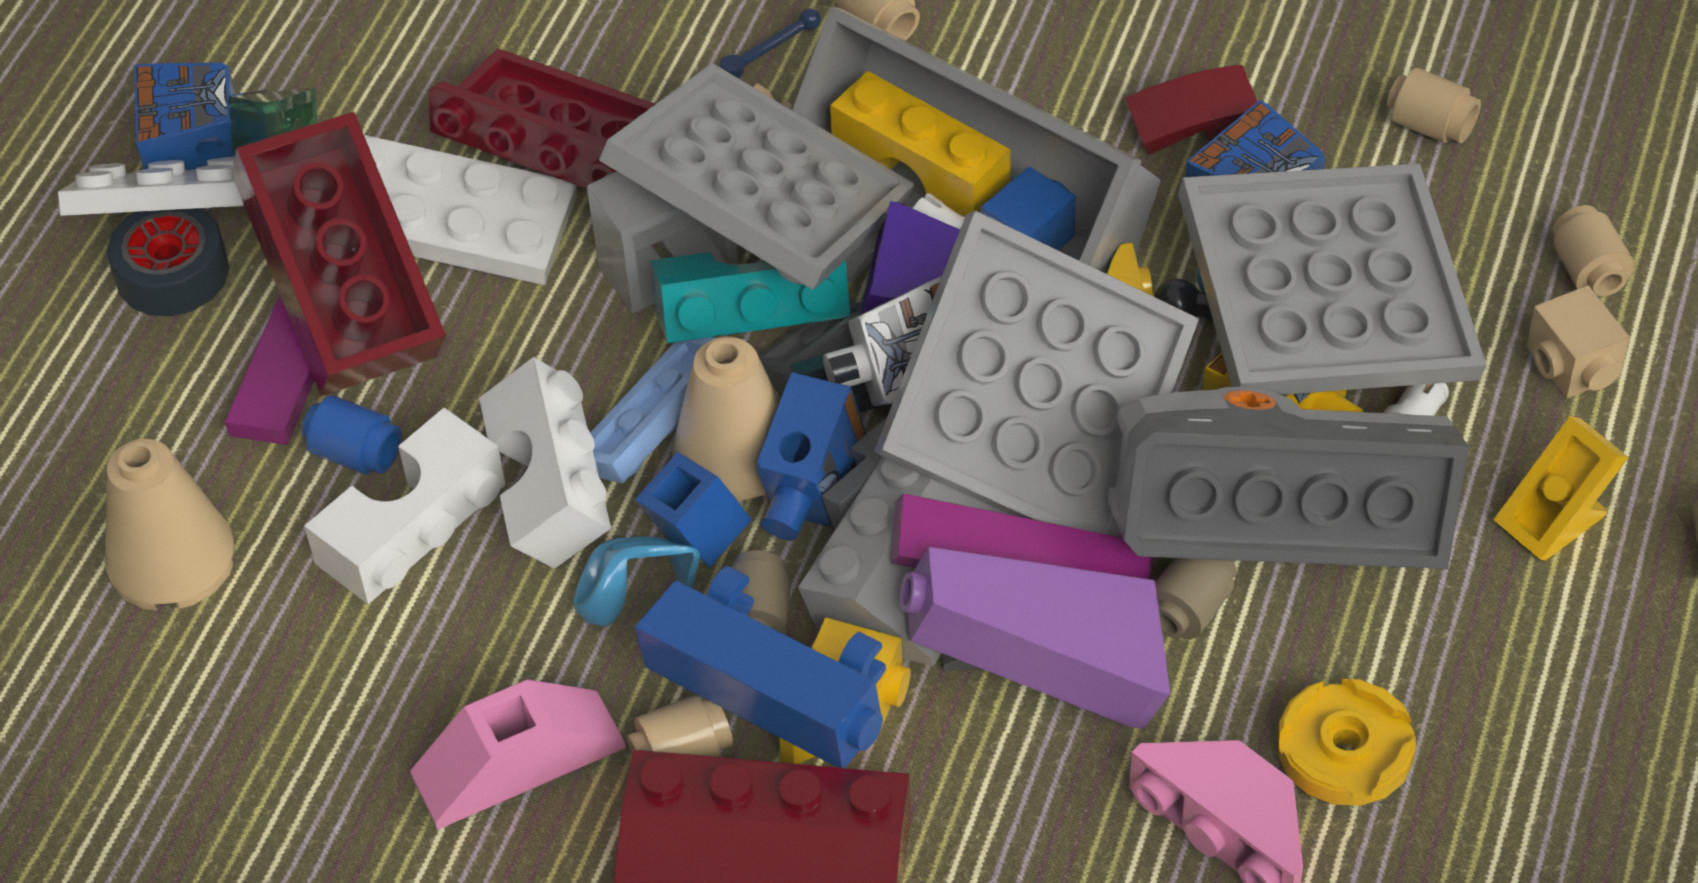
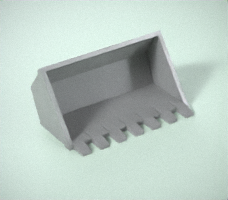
[792,6,1161,283]

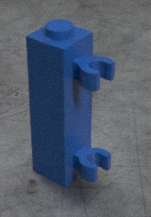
[635,566,886,768]

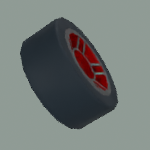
[107,208,230,317]

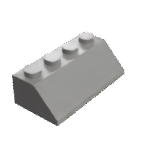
[798,457,1010,666]

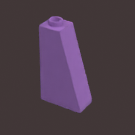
[900,547,1170,729]

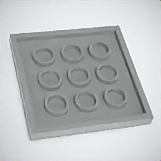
[599,63,915,290]
[1178,163,1487,395]
[874,211,1199,537]

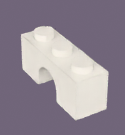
[479,357,611,569]
[304,408,506,604]

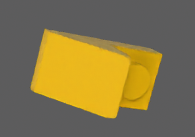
[1493,416,1629,560]

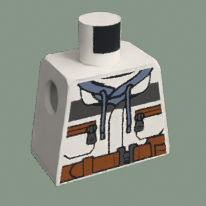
[823,276,942,406]

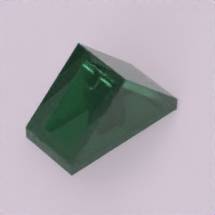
[228,88,318,156]

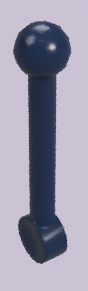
[720,8,821,78]

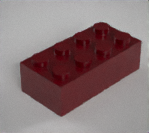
[231,112,446,396]

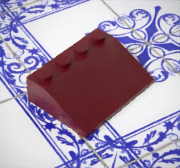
[613,750,911,883]

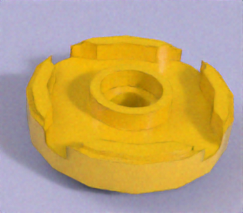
[1278,679,1416,806]

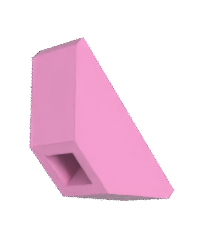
[410,679,626,830]
[1129,740,1303,883]

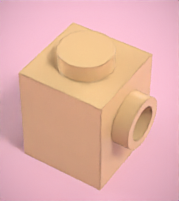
[1526,285,1630,399]

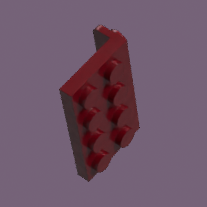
[428,48,656,189]

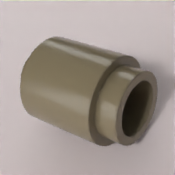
[731,550,791,635]
[1155,558,1237,639]

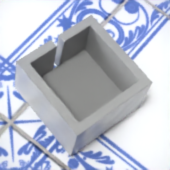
[587,172,739,314]

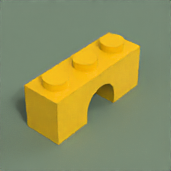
[830,71,1011,217]

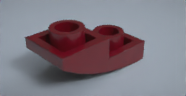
[1125,65,1258,155]

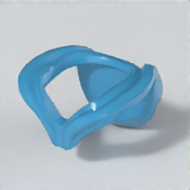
[573,537,700,627]

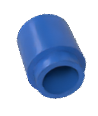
[302,395,402,475]

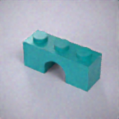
[650,252,850,343]

